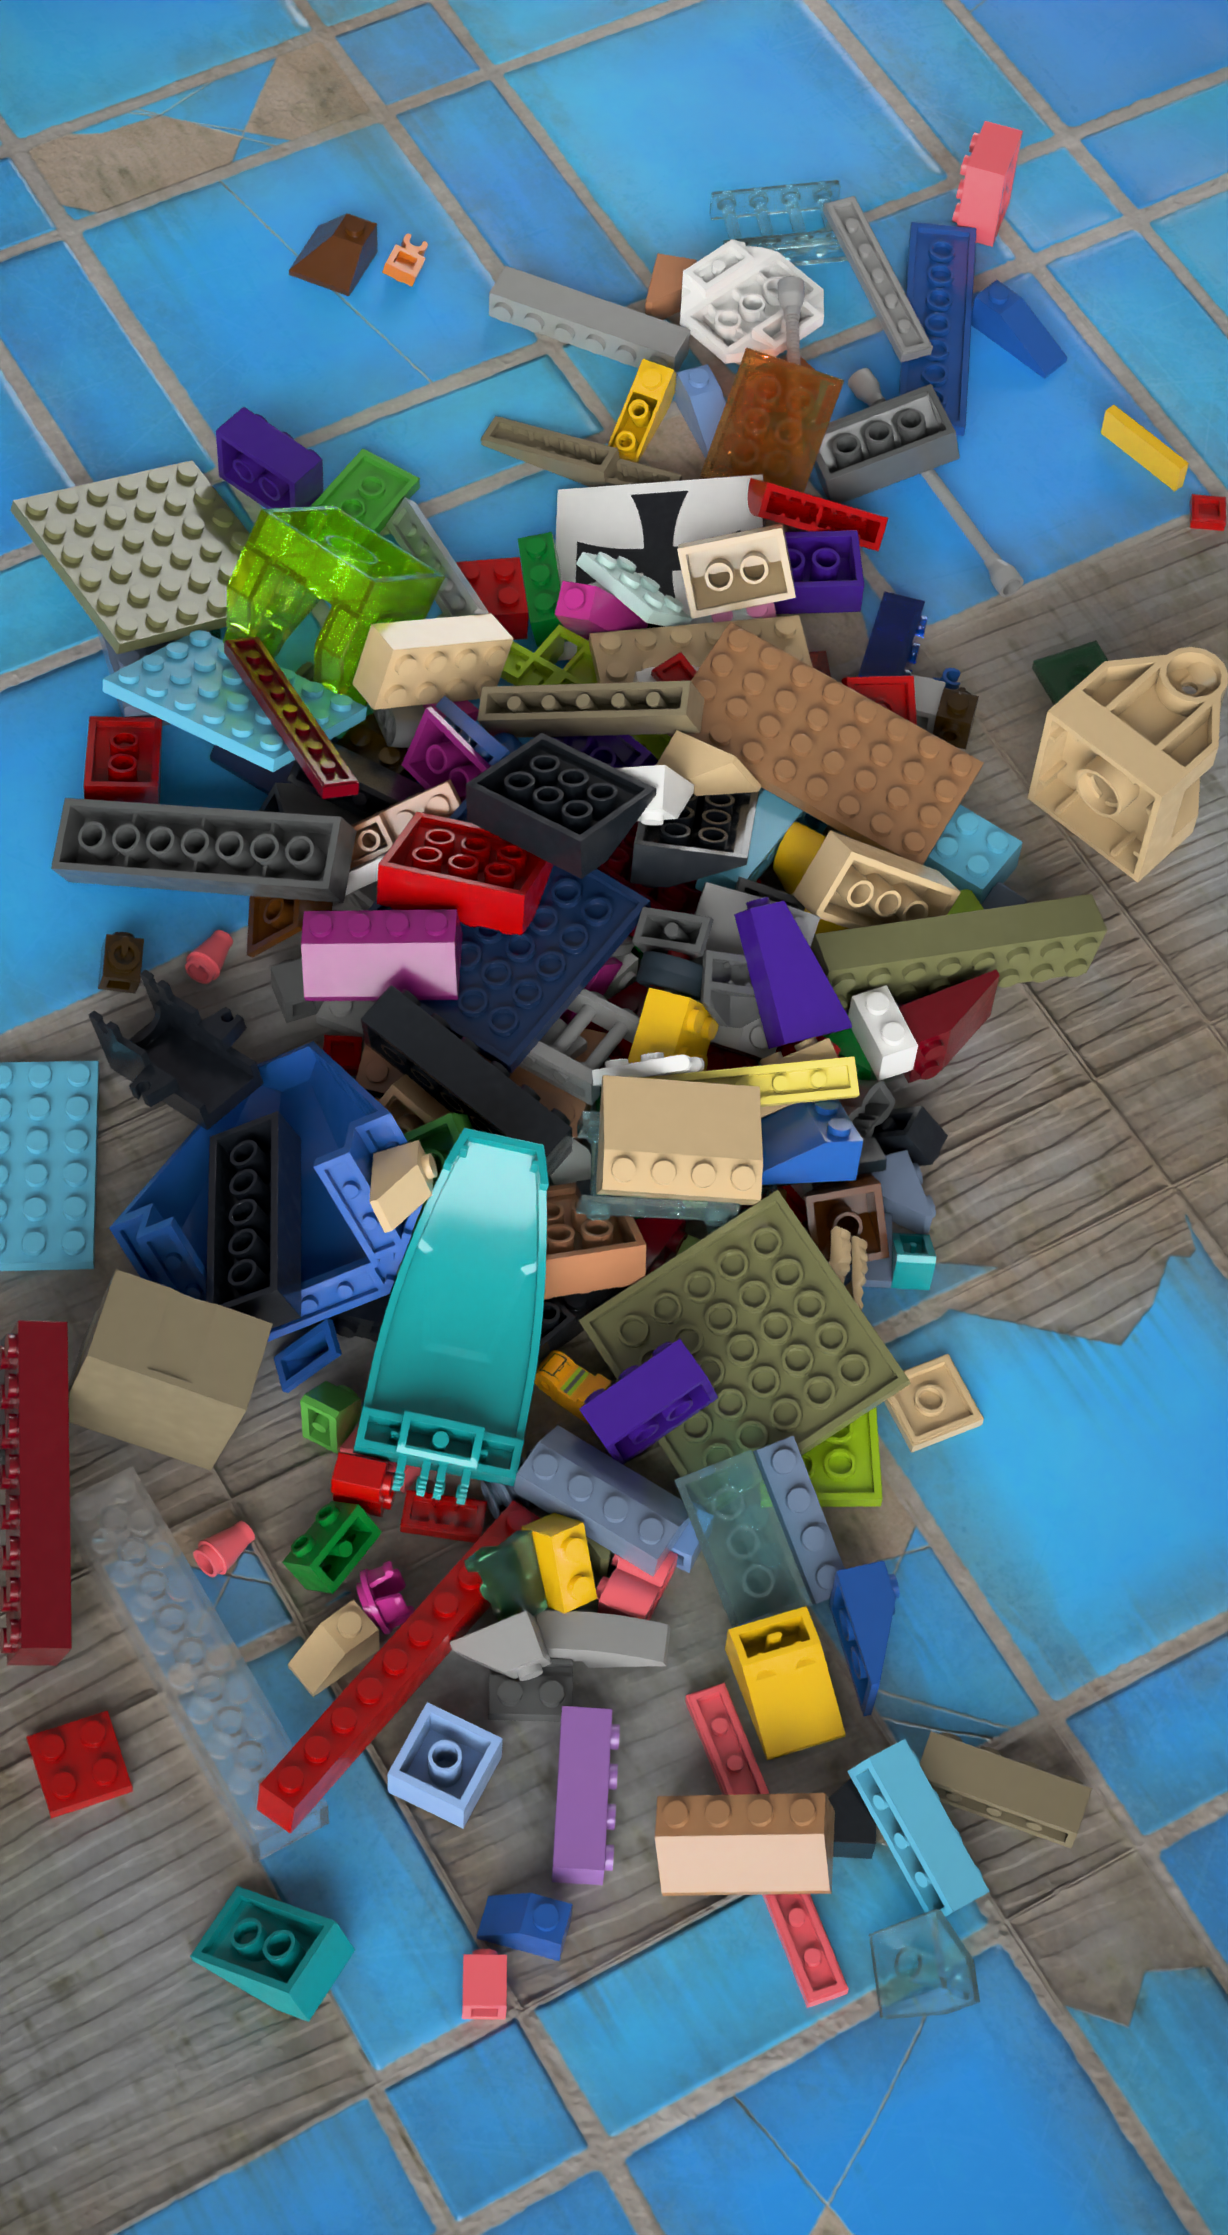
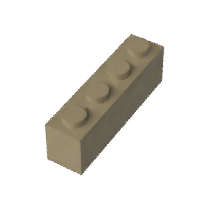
[920,1731,1092,1848]

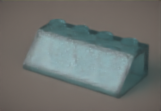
[675,1450,813,1628]

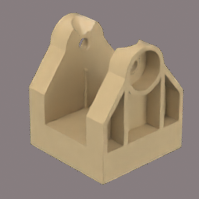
[1028,647,1228,882]

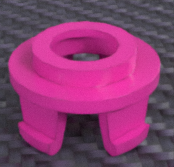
[356,1561,415,1634]

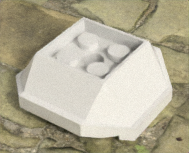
[680,239,824,369]

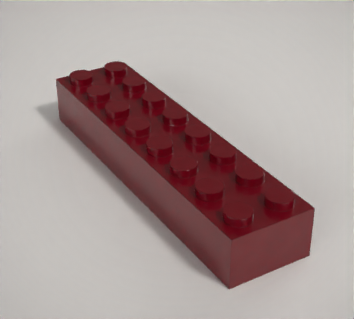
[0,1320,72,1666]

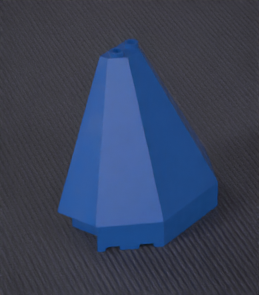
[109,1041,423,1342]

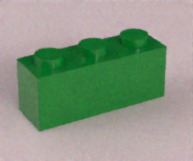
[517,532,568,648]

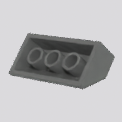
[803,384,960,504]

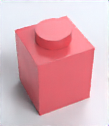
[462,1949,507,2019]

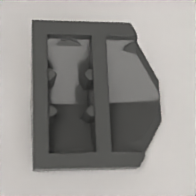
[700,950,760,1028]

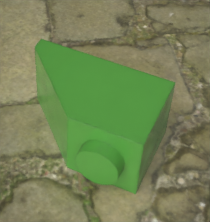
[300,1381,361,1454]

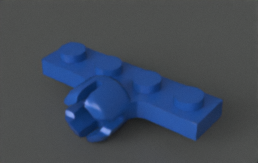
[435,695,524,766]

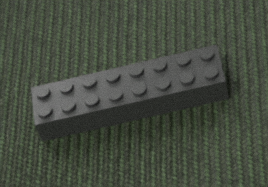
[51,798,356,903]

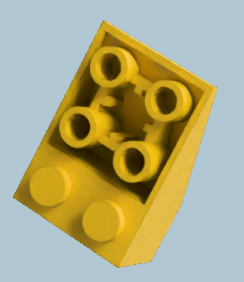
[725,1606,846,1760]

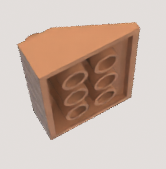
[544,1182,646,1300]

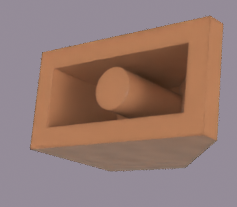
[645,253,697,320]

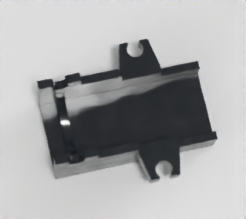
[89,969,264,1130]

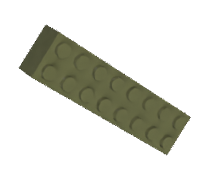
[810,894,1107,1009]

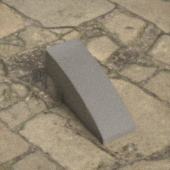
[537,1611,671,1668]

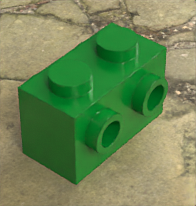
[282,1501,382,1594]

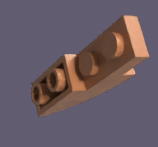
[350,779,462,869]

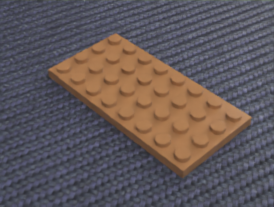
[667,621,984,865]

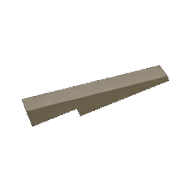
[481,416,682,487]

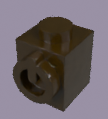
[933,687,979,750]
[98,932,144,994]

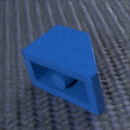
[476,1893,573,1961]

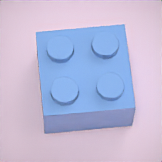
[387,1702,503,1828]

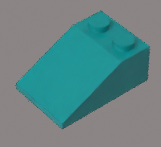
[190,1886,355,2022]

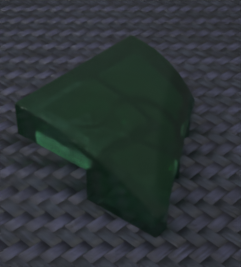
[464,1530,548,1622]

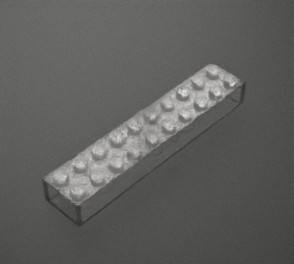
[70,1466,329,1863]

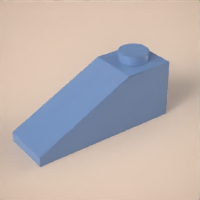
[674,364,745,473]

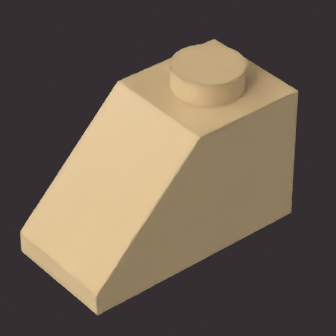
[369,1140,438,1233]
[288,1599,379,1697]

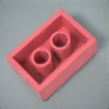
[952,121,1023,247]

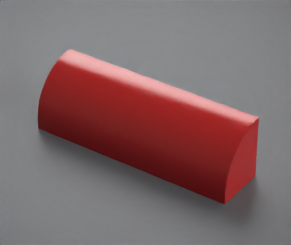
[747,478,888,552]

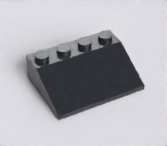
[466,733,656,879]
[630,791,759,888]

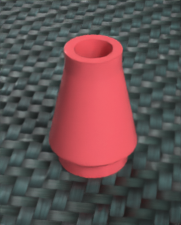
[185,930,233,984]
[193,1521,255,1577]

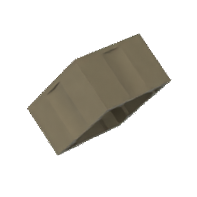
[68,1269,273,1471]

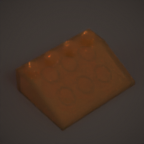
[701,347,844,493]

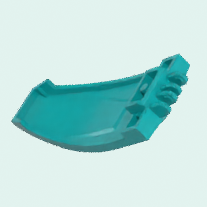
[353,1128,549,1505]

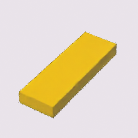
[1101,405,1189,491]

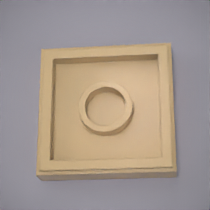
[884,1354,984,1453]

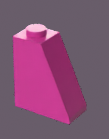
[555,581,648,640]

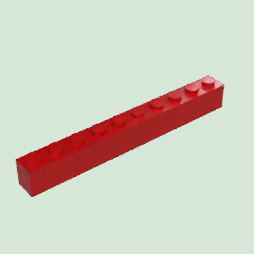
[256,1500,541,1834]

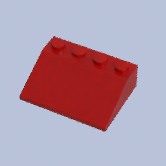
[377,812,553,935]

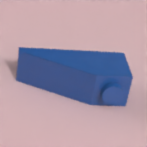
[971,280,1067,379]

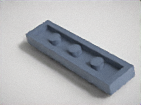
[753,1436,845,1605]

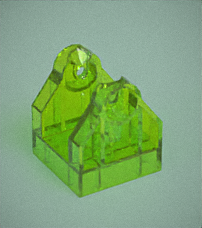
[223,505,445,706]

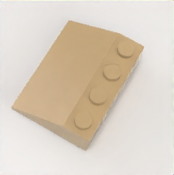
[596,1075,763,1205]

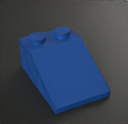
[761,1099,863,1185]
[829,1560,900,1717]

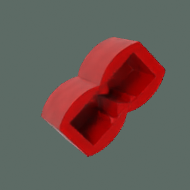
[331,1452,396,1518]

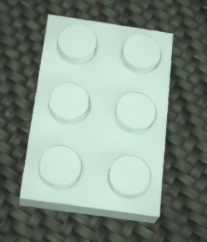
[576,552,692,627]

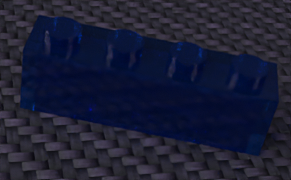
[858,591,929,677]

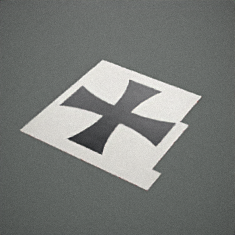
[555,475,763,661]

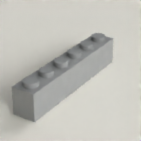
[489,266,690,374]

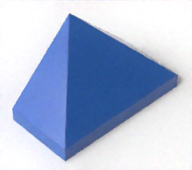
[274,1319,342,1393]

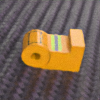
[534,1350,611,1425]

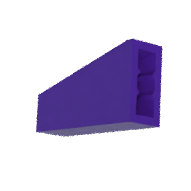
[734,897,852,1049]

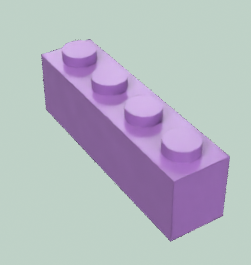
[552,1706,620,1885]

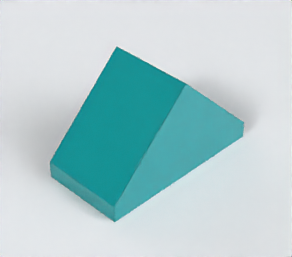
[891,1233,936,1290]

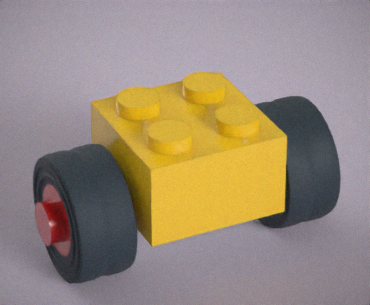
[628,951,718,1072]

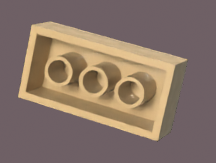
[352,613,514,710]
[793,831,961,929]

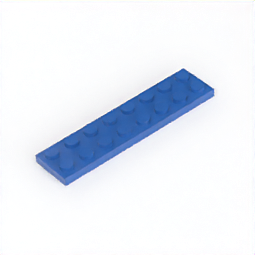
[899,222,977,436]

